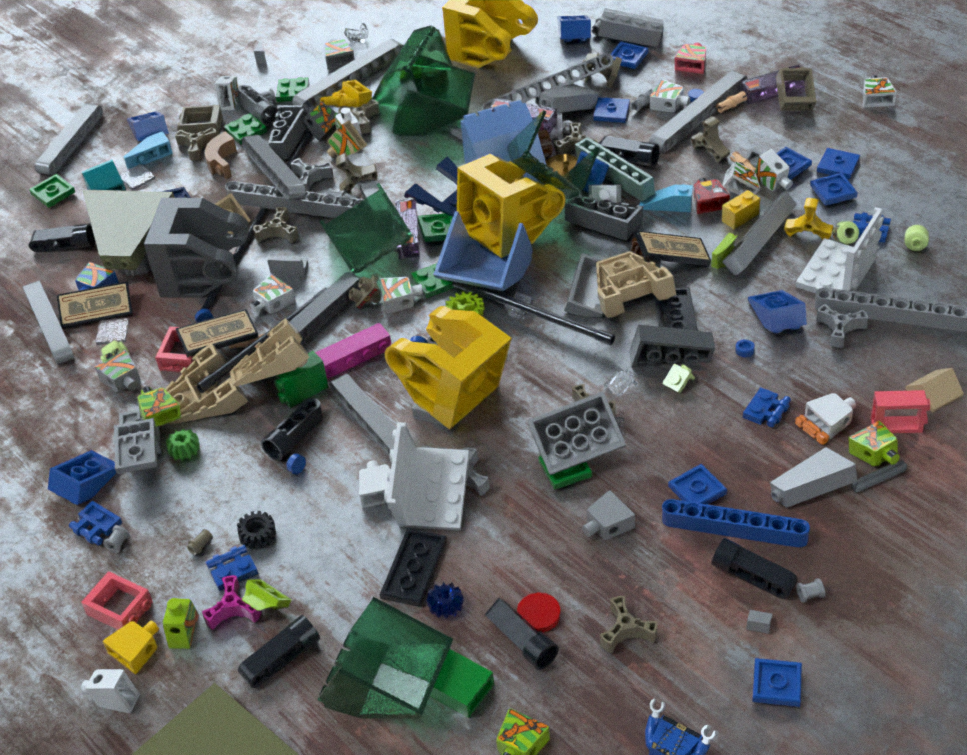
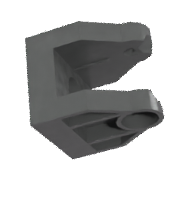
[144,198,249,298]

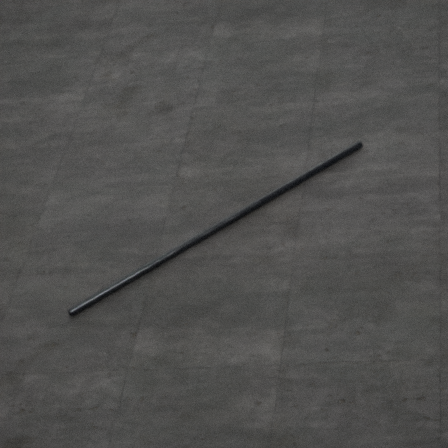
[200,129,312,310]

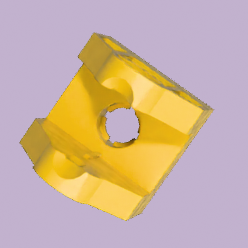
[442,0,538,68]
[457,154,566,258]
[385,306,512,429]

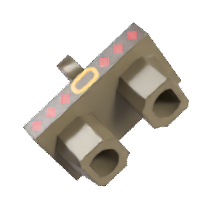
[349,275,381,310]

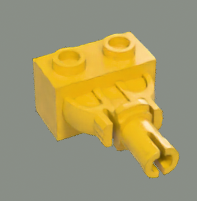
[320,80,372,108]

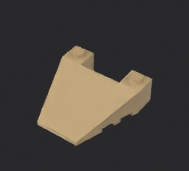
[596,251,676,318]
[230,318,309,387]
[165,343,248,425]

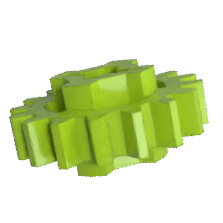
[445,292,485,315]

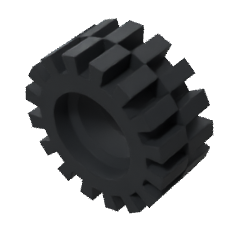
[237,511,276,550]

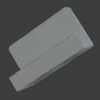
[268,258,308,277]

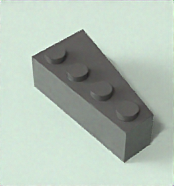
[268,105,307,159]
[565,195,643,241]
[629,324,715,367]

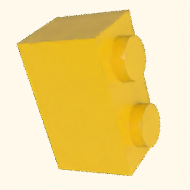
[722,190,760,229]

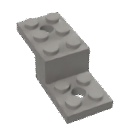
[114,410,161,474]

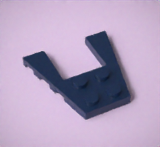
[404,156,458,217]

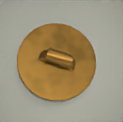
[546,154,577,179]

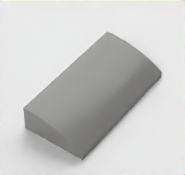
[564,253,603,317]

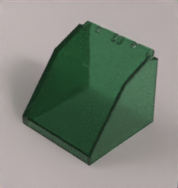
[372,25,453,111]
[392,53,475,136]
[507,110,600,200]
[319,183,413,274]
[317,596,453,719]

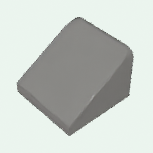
[254,42,267,64]
[745,148,763,168]
[746,610,772,634]

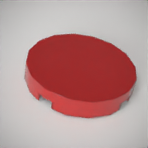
[517,592,561,632]

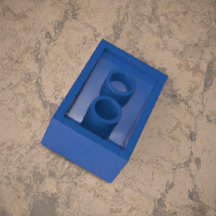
[557,15,591,42]
[127,111,169,142]
[748,290,807,333]
[48,450,116,505]

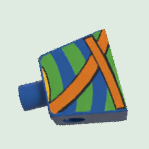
[75,262,119,290]

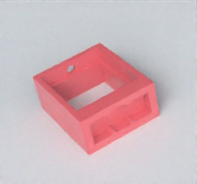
[155,327,194,372]
[870,390,930,433]
[81,571,153,630]

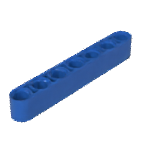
[662,499,810,547]

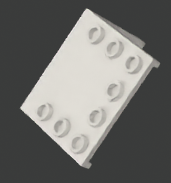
[796,207,884,293]
[384,422,470,531]

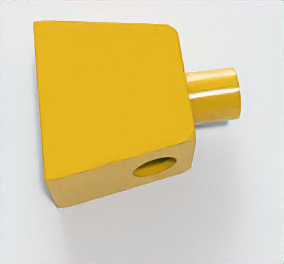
[103,620,159,675]

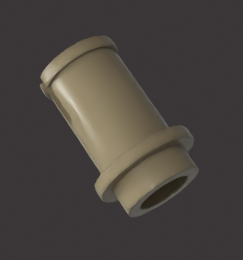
[187,529,213,555]

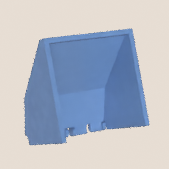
[461,100,550,185]
[433,211,533,291]

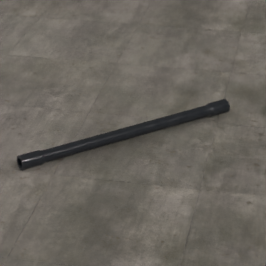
[452,281,615,346]
[196,287,327,393]

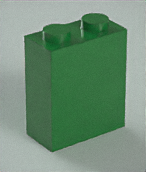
[274,351,329,408]
[422,648,495,718]

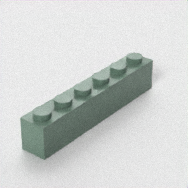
[575,137,655,202]

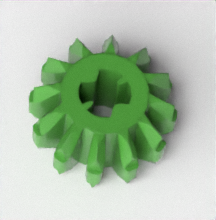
[166,428,200,461]

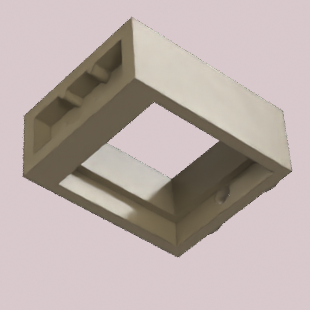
[776,67,817,111]
[177,104,223,135]

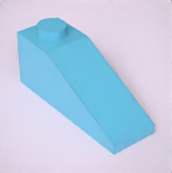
[124,132,173,171]
[640,184,693,213]

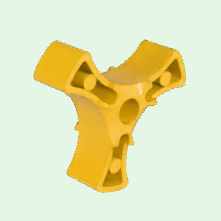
[784,198,833,240]

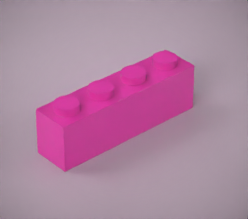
[315,323,391,379]

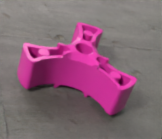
[202,575,262,630]

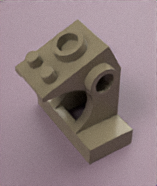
[583,53,622,88]

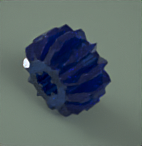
[426,581,464,619]

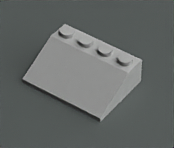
[598,8,663,47]
[528,391,626,475]

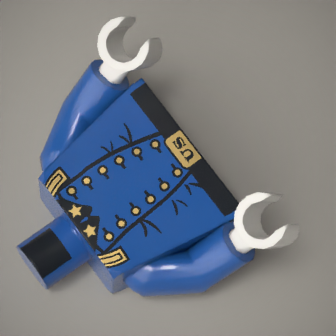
[645,699,719,755]

